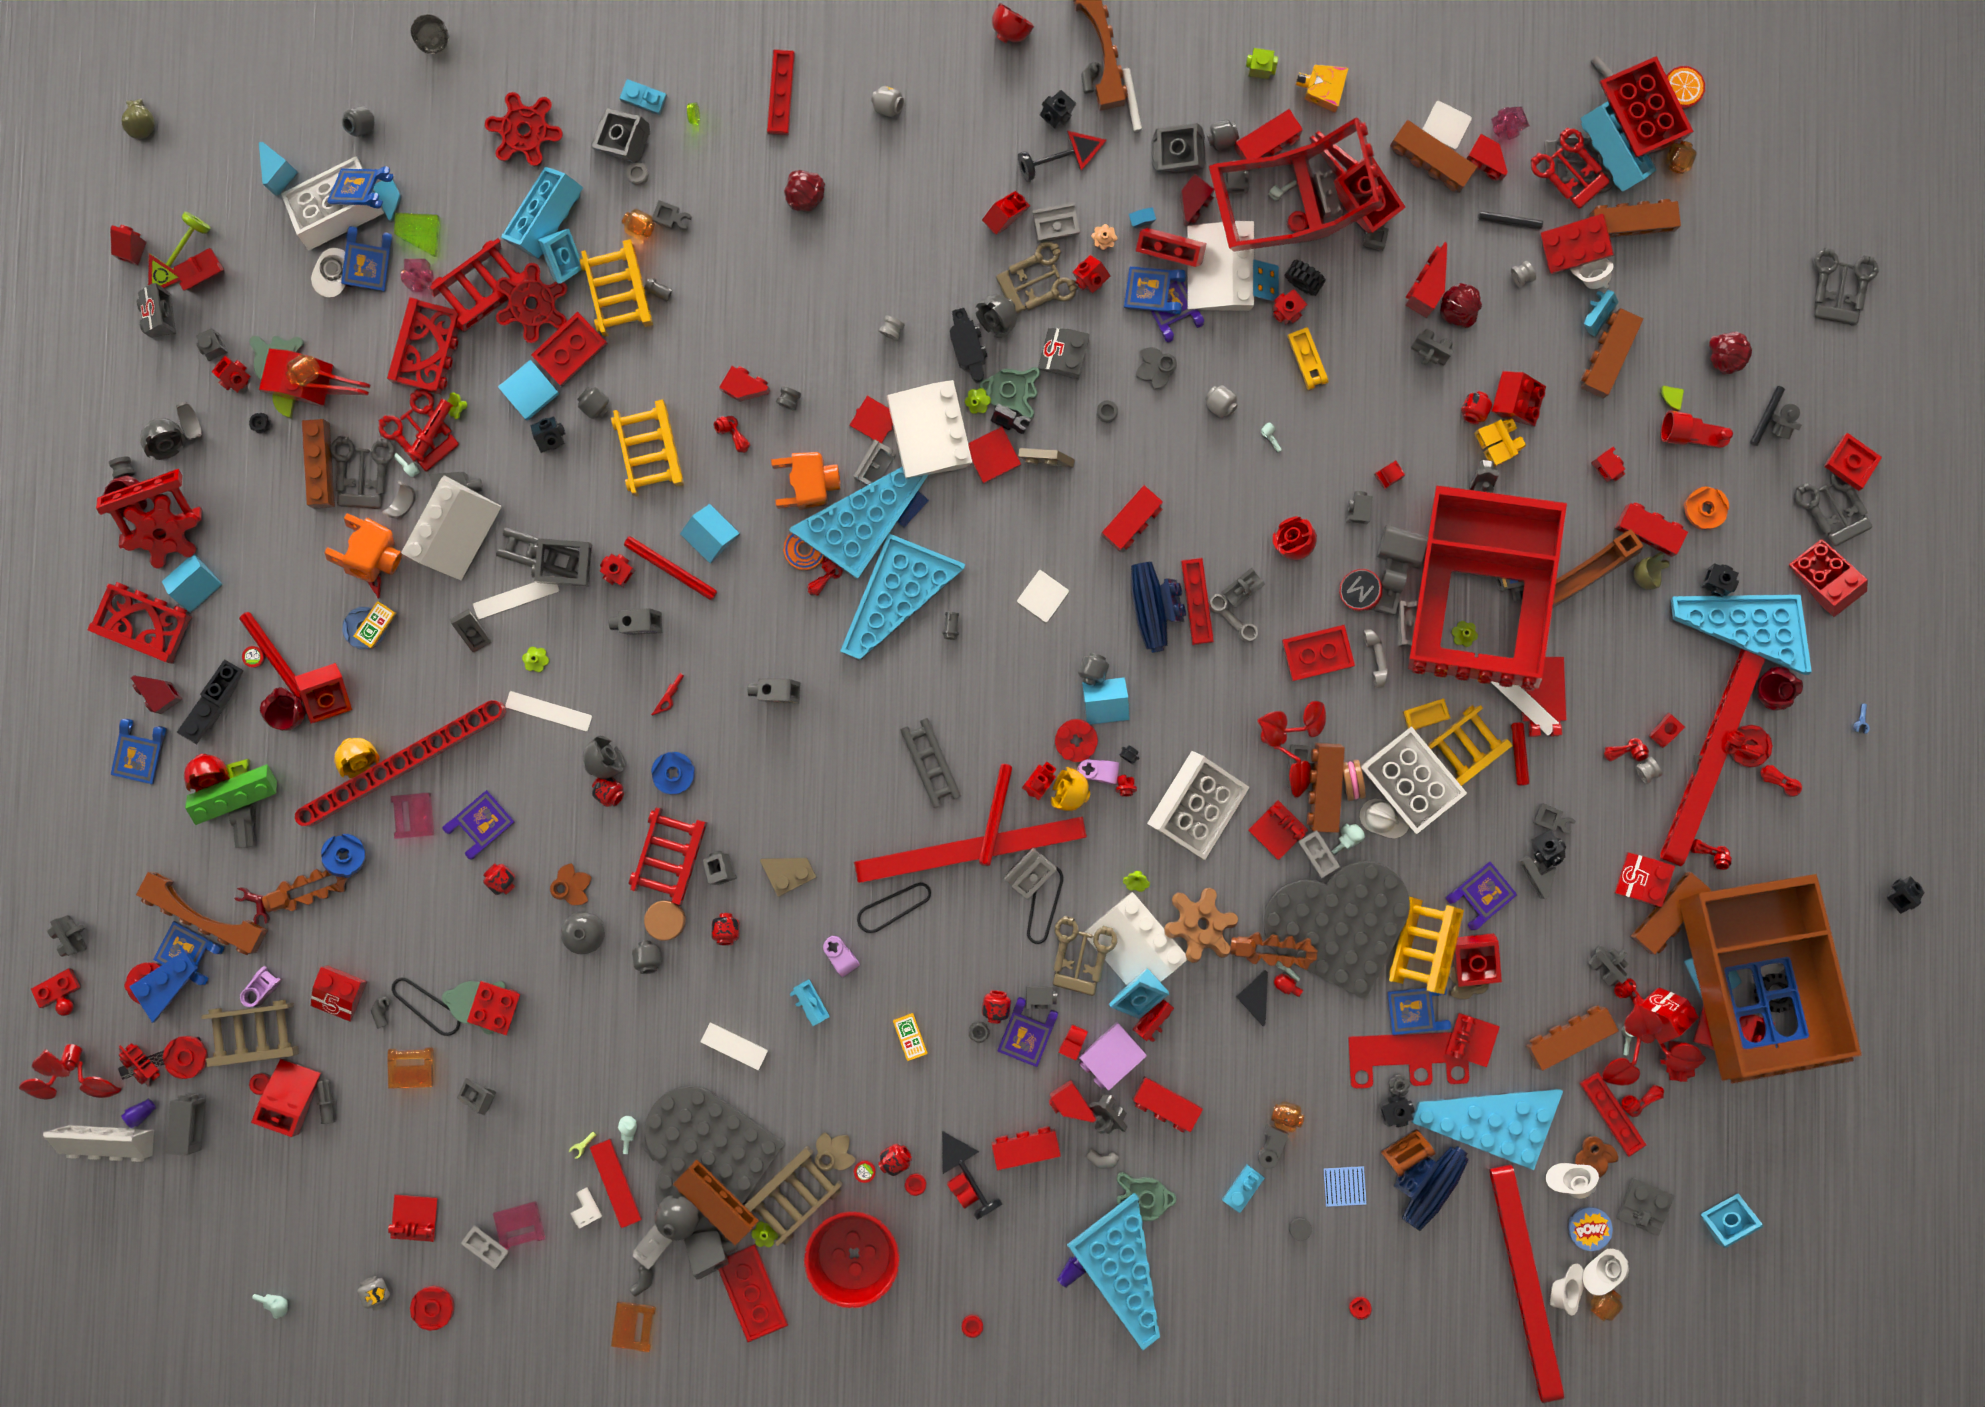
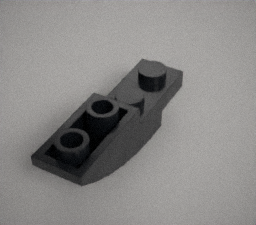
[177,659,243,745]

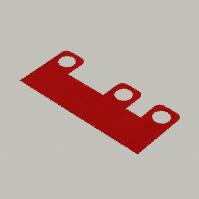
[1348,1032,1469,1088]

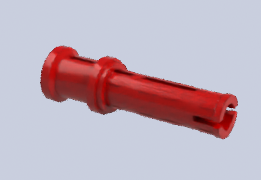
[406,399,453,462]

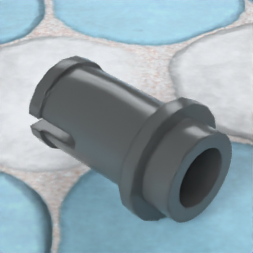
[644,278,673,301]
[942,612,959,640]

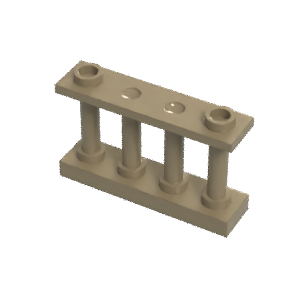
[201,1000,299,1067]
[744,1145,843,1247]

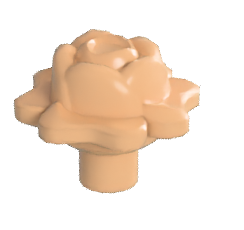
[1091,224,1117,250]

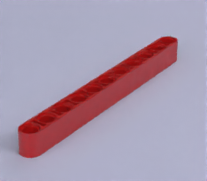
[1660,648,1765,867]
[295,700,506,826]
[854,816,1087,883]
[1489,1165,1564,1403]

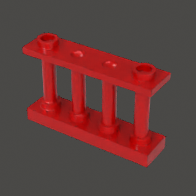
[430,238,525,332]
[96,469,202,549]
[629,807,707,905]

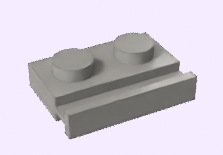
[1033,203,1080,242]
[1004,847,1056,899]

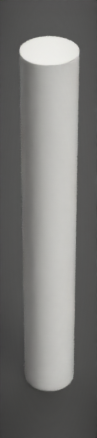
[1122,68,1142,132]

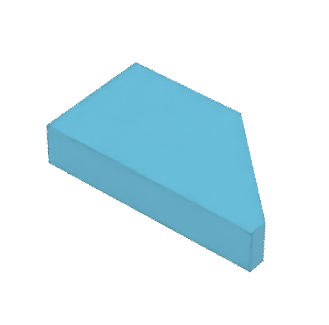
[373,179,401,222]

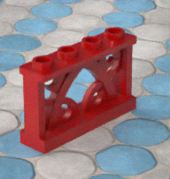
[387,297,460,395]
[87,582,192,664]

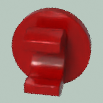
[1115,774,1137,797]

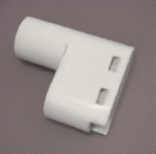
[570,1187,602,1228]

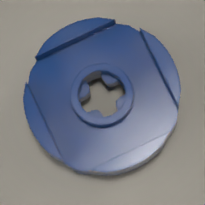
[651,752,695,794]
[321,834,365,878]

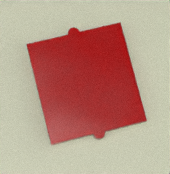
[849,396,893,444]

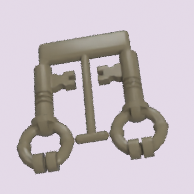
[996,242,1078,313]
[1053,916,1117,996]

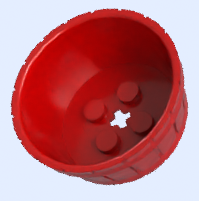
[804,1211,899,1308]

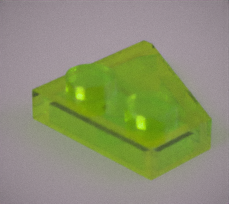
[394,213,439,257]

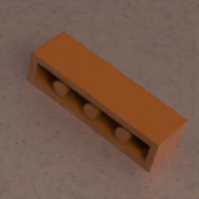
[1390,119,1478,193]
[1589,199,1681,238]
[1580,308,1644,399]
[302,419,335,509]
[1307,743,1345,832]
[1630,872,1711,954]
[1526,1005,1619,1071]
[673,1159,759,1245]

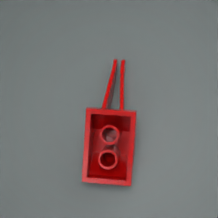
[1309,131,1406,233]
[259,348,371,407]

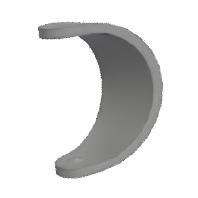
[176,402,202,440]
[382,480,415,518]

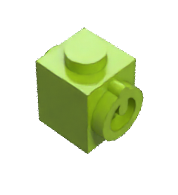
[1246,48,1278,79]

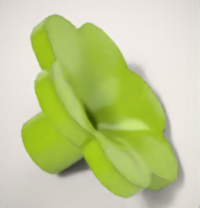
[965,388,991,414]
[447,392,467,419]
[1451,621,1478,647]
[522,646,549,672]
[1123,871,1150,892]
[751,1221,779,1247]

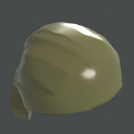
[121,99,155,139]
[1634,552,1669,590]

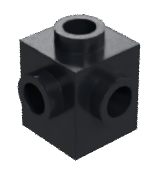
[1040,90,1077,129]
[530,416,566,453]
[1701,563,1739,597]
[1532,829,1566,868]
[1886,876,1925,914]
[1379,1094,1415,1128]

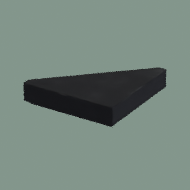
[1236,970,1268,1026]

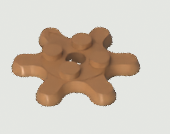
[1164,888,1238,963]

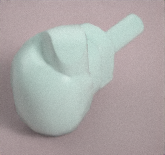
[618,1116,637,1154]
[252,1294,288,1319]

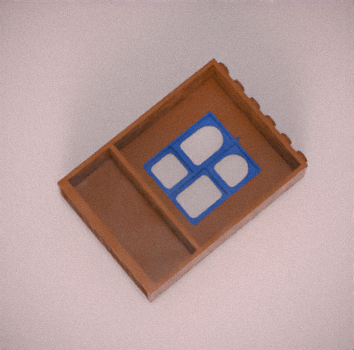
[1679,874,1862,1084]

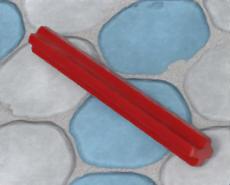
[624,536,717,600]
[239,612,302,701]
[979,764,1012,866]

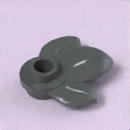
[1136,347,1177,389]

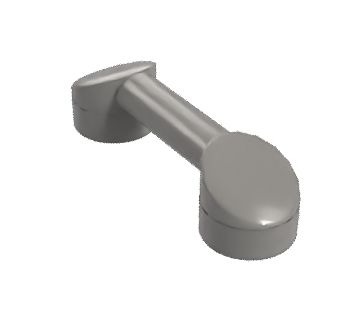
[1209,594,1258,642]
[1363,629,1388,689]

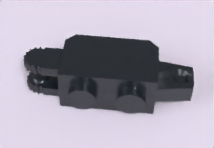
[949,308,988,383]

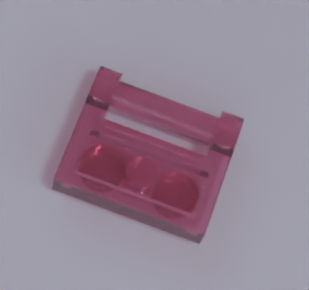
[391,793,434,839]
[493,1201,545,1250]

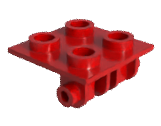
[1248,800,1308,860]
[467,981,521,1036]
[1446,1013,1500,1067]
[119,1043,160,1087]
[388,1195,438,1242]

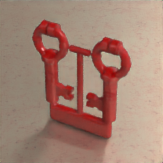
[1531,127,1610,209]
[378,389,459,471]

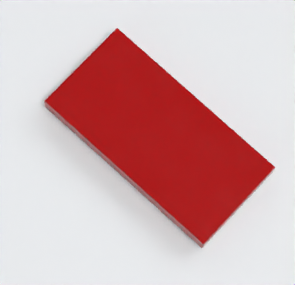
[718,1244,788,1342]

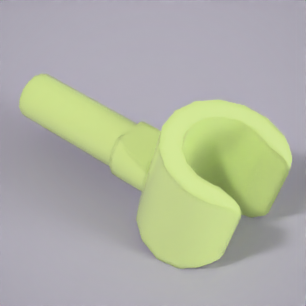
[569,1132,597,1159]

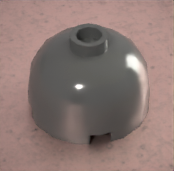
[975,294,1017,338]
[140,418,186,460]
[583,736,625,779]
[561,912,605,955]
[655,1196,700,1241]

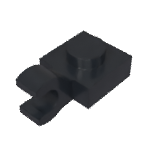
[991,404,1031,434]

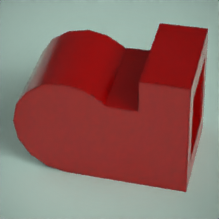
[1375,460,1405,490]
[1649,712,1685,748]
[1058,1024,1088,1061]
[947,1172,979,1209]

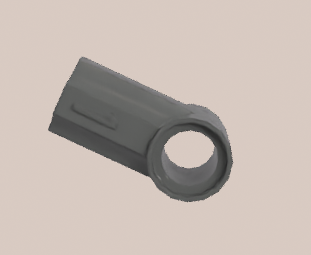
[229,805,256,848]

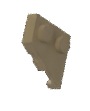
[1018,448,1075,467]
[760,858,817,897]

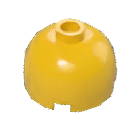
[334,738,380,779]
[1051,767,1090,811]

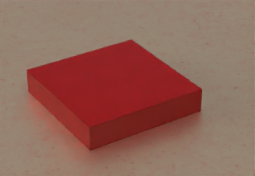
[968,427,1021,484]
[1824,433,1882,491]

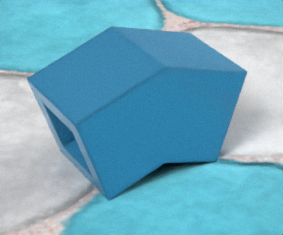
[1129,207,1156,229]

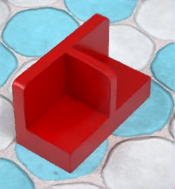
[174,248,224,291]

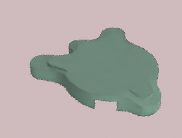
[249,336,304,380]
[980,367,1040,420]
[442,981,506,1034]
[1116,1172,1176,1221]

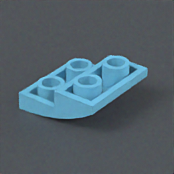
[498,360,559,421]

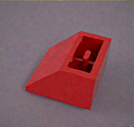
[1491,371,1546,427]

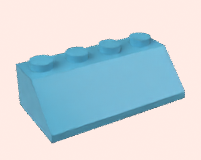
[1580,101,1657,192]
[501,167,583,259]

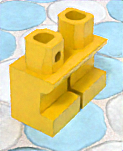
[1474,419,1526,468]

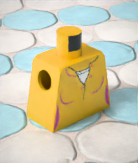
[1295,65,1348,113]

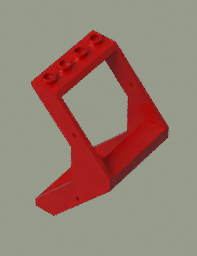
[1209,117,1385,252]

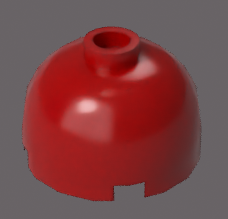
[992,3,1034,43]
[1273,516,1317,560]
[184,754,230,792]

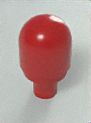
[1274,974,1303,997]

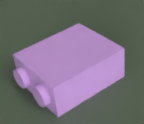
[1079,1022,1147,1091]

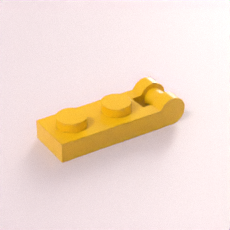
[1287,327,1328,390]

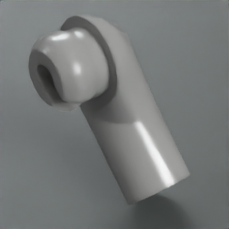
[1085,1149,1119,1169]

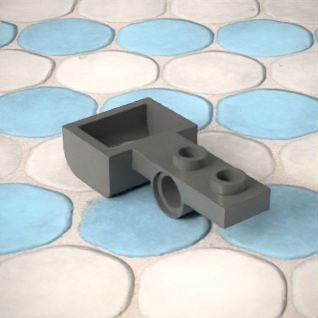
[1374,525,1428,616]

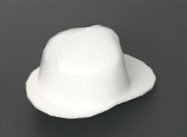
[311,248,345,297]
[1570,258,1613,290]
[1359,799,1409,838]
[1546,1163,1599,1199]
[1583,1249,1629,1295]
[1550,1264,1584,1316]

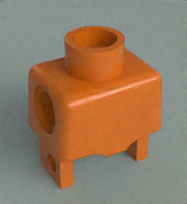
[771,452,841,510]
[324,513,402,582]

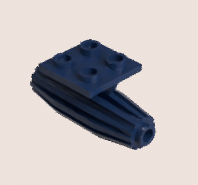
[1131,562,1186,653]
[1394,1146,1469,1231]

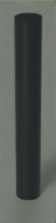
[1478,211,1543,229]
[1750,386,1785,446]

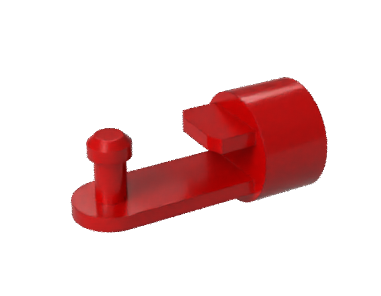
[1661,410,1733,448]

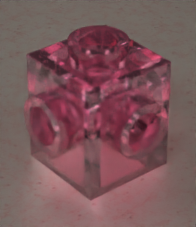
[1491,107,1530,140]
[401,259,433,292]

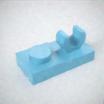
[619,79,667,115]
[1584,290,1619,337]
[790,979,830,1026]
[1222,1165,1265,1213]

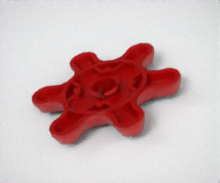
[485,92,563,166]
[496,263,567,343]
[121,494,199,569]

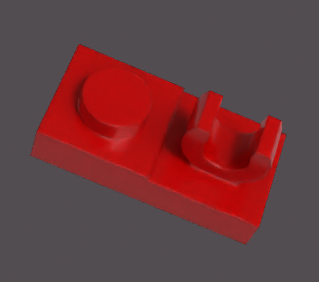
[1132,999,1174,1042]

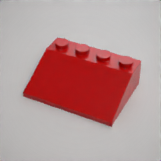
[1600,56,1694,158]

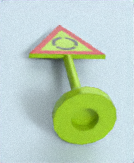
[148,211,211,288]

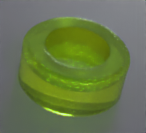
[687,102,700,124]

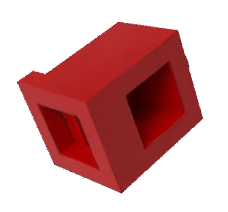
[1591,447,1625,482]

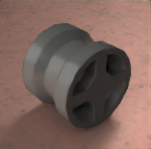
[776,386,801,410]
[109,456,135,479]

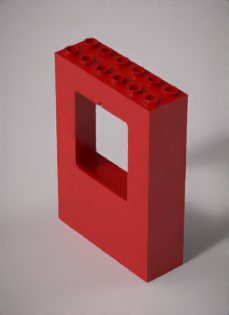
[1408,485,1567,690]

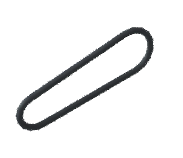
[1027,865,1063,944]
[857,882,931,933]
[391,978,460,1036]

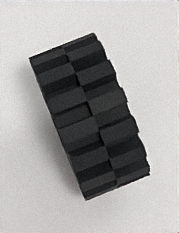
[1284,260,1326,296]
[1754,973,1794,1013]

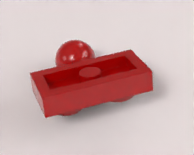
[31,968,81,1016]

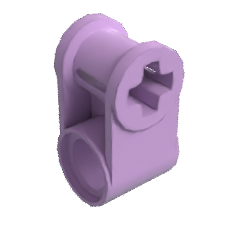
[1077,759,1120,784]
[823,936,860,978]
[240,966,281,1007]

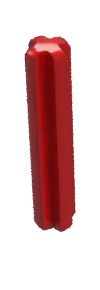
[1511,722,1530,786]

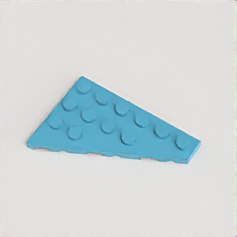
[789,466,928,579]
[840,534,966,660]
[1671,595,1812,675]
[1411,1089,1563,1170]
[1067,1193,1160,1350]

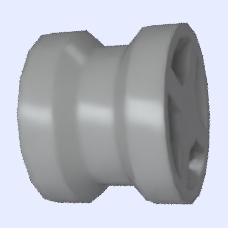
[1511,261,1536,287]
[879,316,905,340]
[1635,757,1662,784]

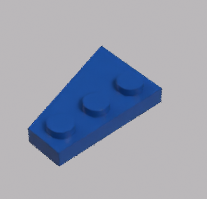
[129,950,198,1023]

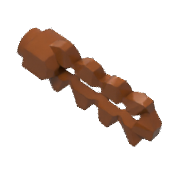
[262,869,348,913]
[1230,932,1318,970]

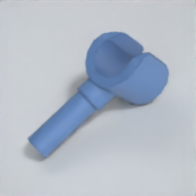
[1853,704,1870,734]

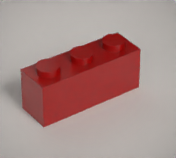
[1234,109,1303,160]
[1136,228,1207,267]
[1101,485,1163,552]
[1614,503,1688,557]
[1132,1076,1203,1133]
[992,1126,1061,1170]

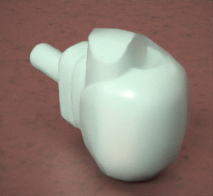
[1331,824,1365,855]

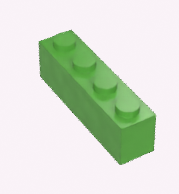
[185,764,277,825]

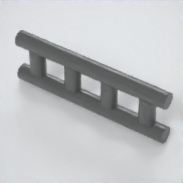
[496,528,580,579]
[900,718,961,808]

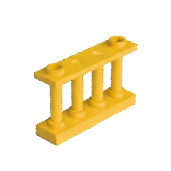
[579,239,653,337]
[611,399,684,496]
[1427,705,1513,786]
[1389,897,1464,994]

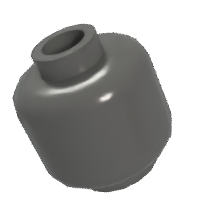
[342,106,375,137]
[1207,119,1239,151]
[577,387,609,419]
[1078,653,1109,686]
[632,941,661,974]

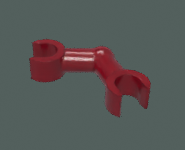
[234,887,270,925]

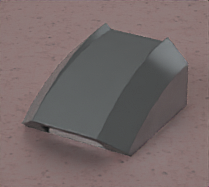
[591,108,650,162]
[1152,123,1206,171]

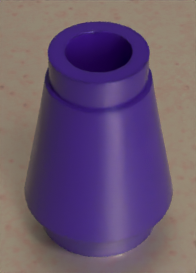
[121,1098,156,1129]
[1057,1256,1086,1288]

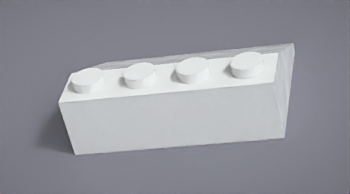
[281,156,384,251]
[1187,221,1254,311]
[886,380,972,478]
[401,475,502,580]
[1361,726,1467,834]
[1147,751,1250,860]
[1085,892,1187,985]
[43,1125,154,1162]

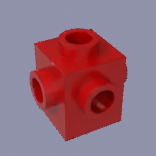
[1072,255,1111,293]
[1272,289,1308,325]
[211,356,251,393]
[600,553,636,588]

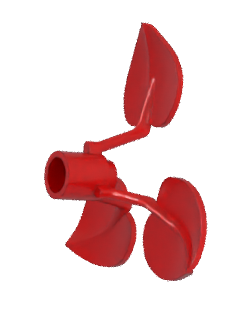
[1257,701,1326,798]
[1602,1003,1706,1086]
[19,1044,122,1100]

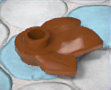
[550,863,592,905]
[1575,1136,1618,1178]

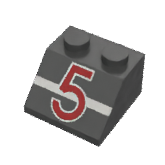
[137,283,176,338]
[1038,328,1090,380]

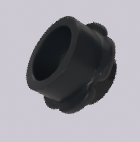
[249,413,270,434]
[1119,745,1140,764]

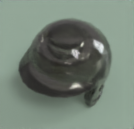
[410,14,449,54]

